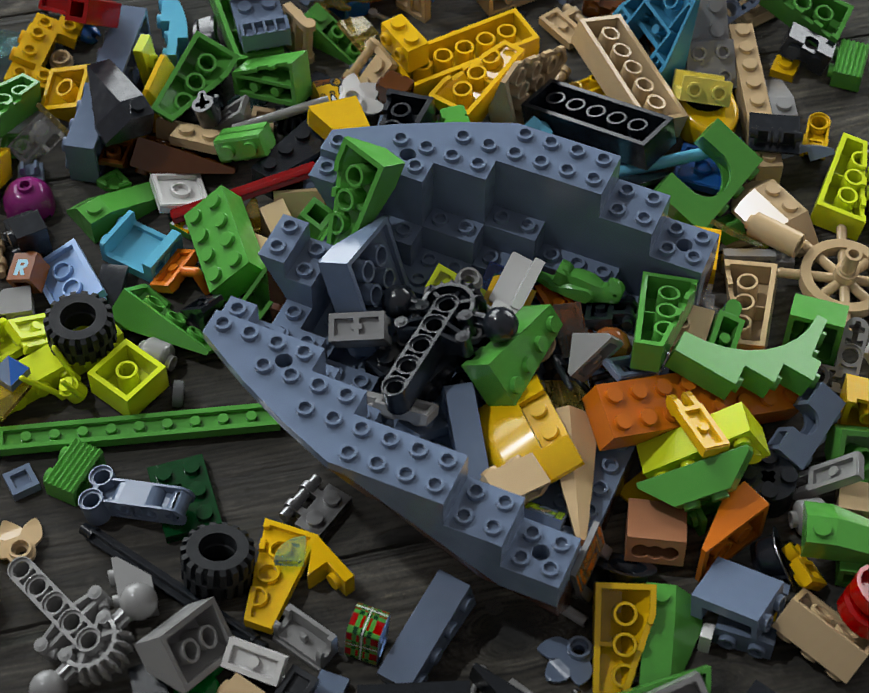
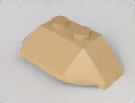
[731,179,819,258]

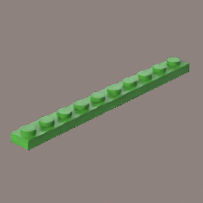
[0,403,281,456]

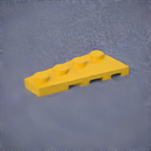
[244,518,318,635]

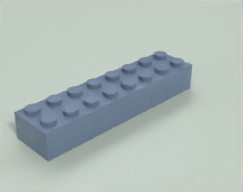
[62,5,152,183]

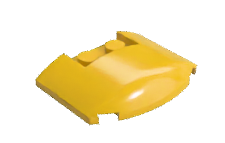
[478,374,585,485]

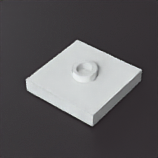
[149,173,208,213]

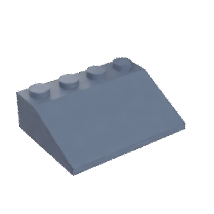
[318,216,412,357]

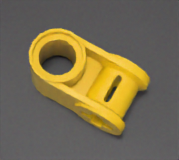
[799,112,831,161]

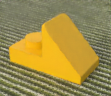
[307,536,355,596]

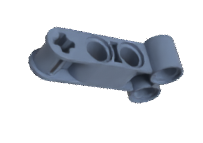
[78,465,196,526]

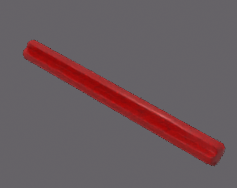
[170,162,315,224]

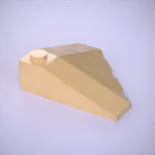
[488,45,567,125]

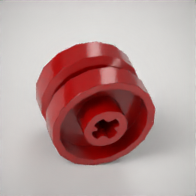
[837,564,869,640]

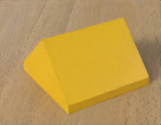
[38,64,89,122]

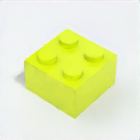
[87,339,169,415]

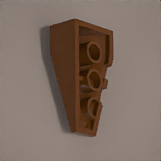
[129,134,238,176]

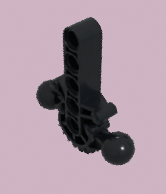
[381,279,519,415]

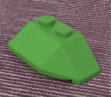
[636,444,754,512]

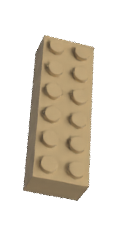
[571,14,688,137]

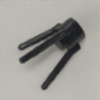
[543,353,591,404]

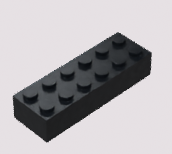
[521,78,676,171]

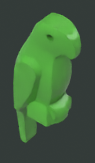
[536,259,625,304]

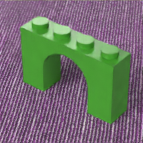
[654,118,763,228]

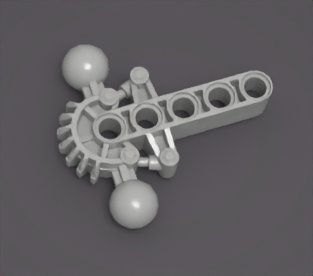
[7,556,158,693]

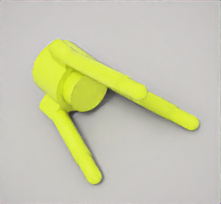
[19,345,88,404]

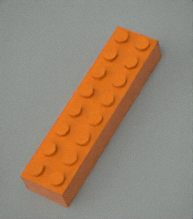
[582,373,799,451]

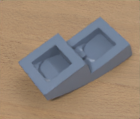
[781,144,835,161]

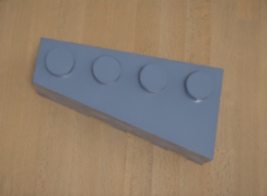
[377,569,476,684]

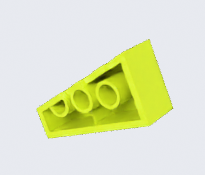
[810,132,868,241]

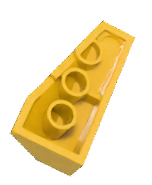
[428,40,525,122]
[592,582,657,693]

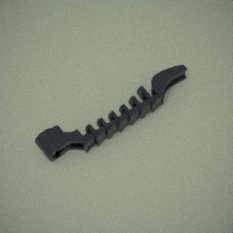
[192,14,224,129]

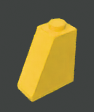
[307,96,370,140]

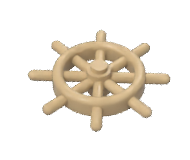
[777,224,869,331]

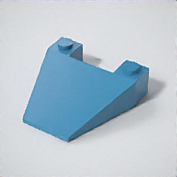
[612,0,700,89]

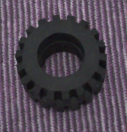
[43,291,117,366]
[180,522,255,601]

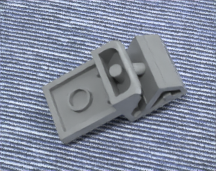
[685,0,737,89]

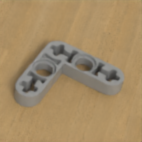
[819,317,869,395]

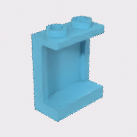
[99,210,184,283]

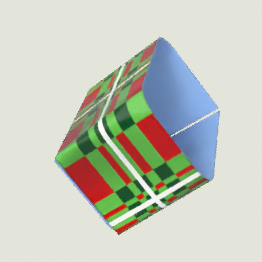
[345,602,390,665]

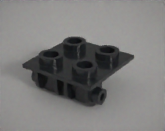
[748,112,802,155]

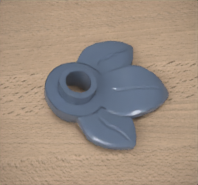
[537,636,593,686]

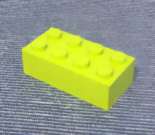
[636,401,771,479]

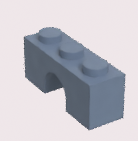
[767,382,846,470]

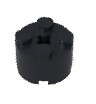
[738,449,798,519]

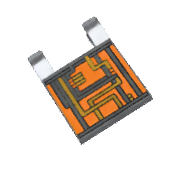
[570,520,613,604]

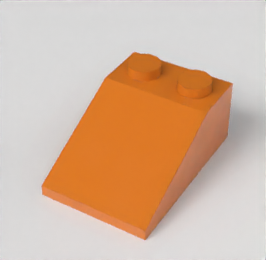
[695,481,770,582]

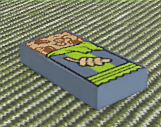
[524,501,568,530]

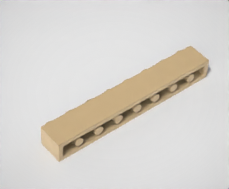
[728,23,783,184]

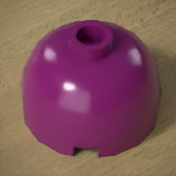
[3,176,56,223]

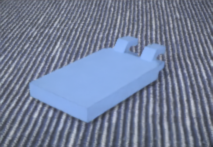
[43,238,108,330]

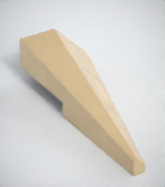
[555,405,597,546]

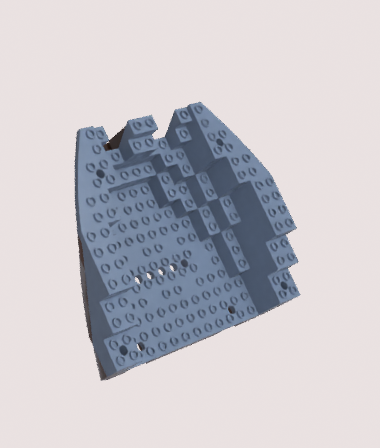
[203,122,720,618]

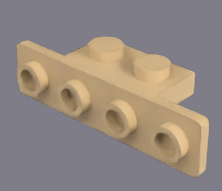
[156,117,249,161]

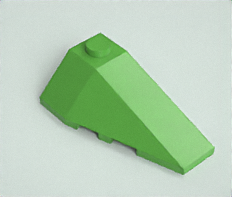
[151,31,239,123]
[112,283,215,356]

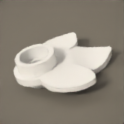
[339,73,384,115]

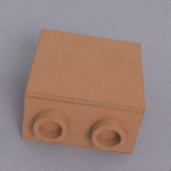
[624,498,687,567]

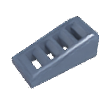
[601,355,660,381]

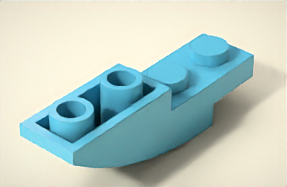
[157,0,189,66]

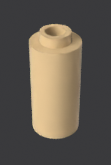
[744,212,806,258]

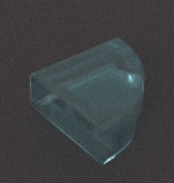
[274,536,306,566]

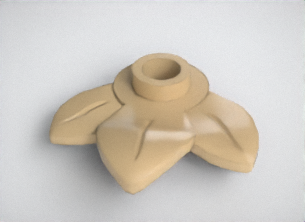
[0,518,43,563]

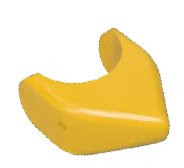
[677,93,739,145]

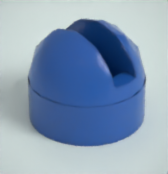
[80,24,101,44]

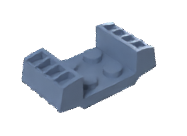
[229,0,292,53]

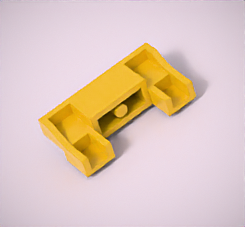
[3,12,84,97]

